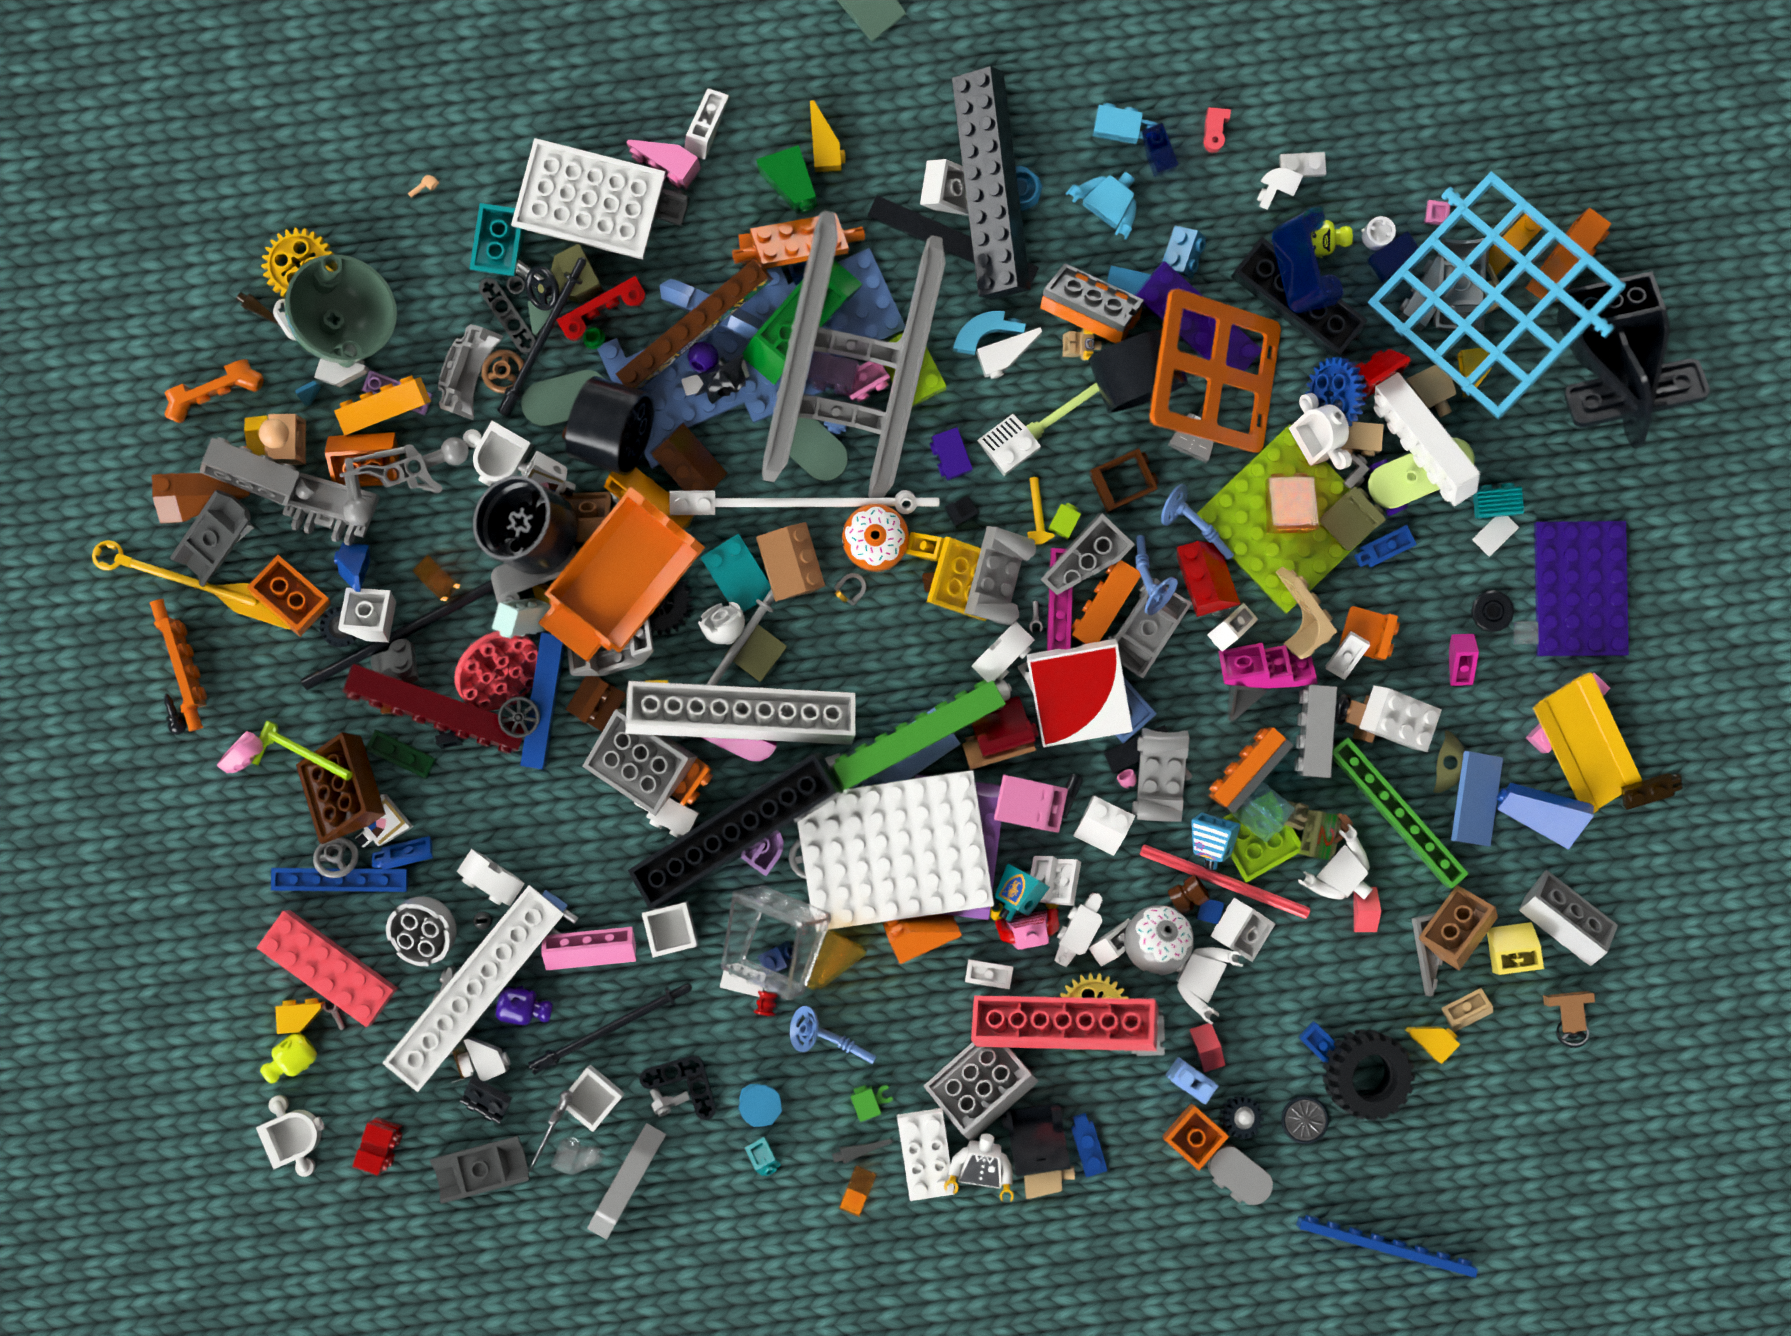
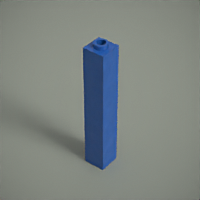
[520,631,565,769]

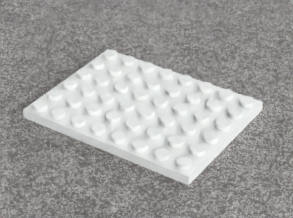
[797,770,994,931]

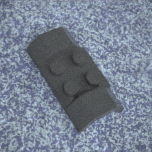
[170,490,251,587]
[430,1136,530,1204]

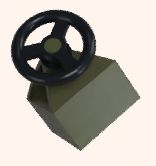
[525,243,604,311]

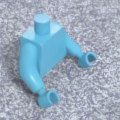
[1065,172,1137,240]

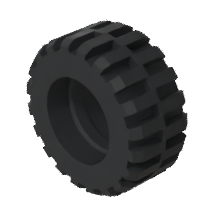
[1322,1029,1415,1121]

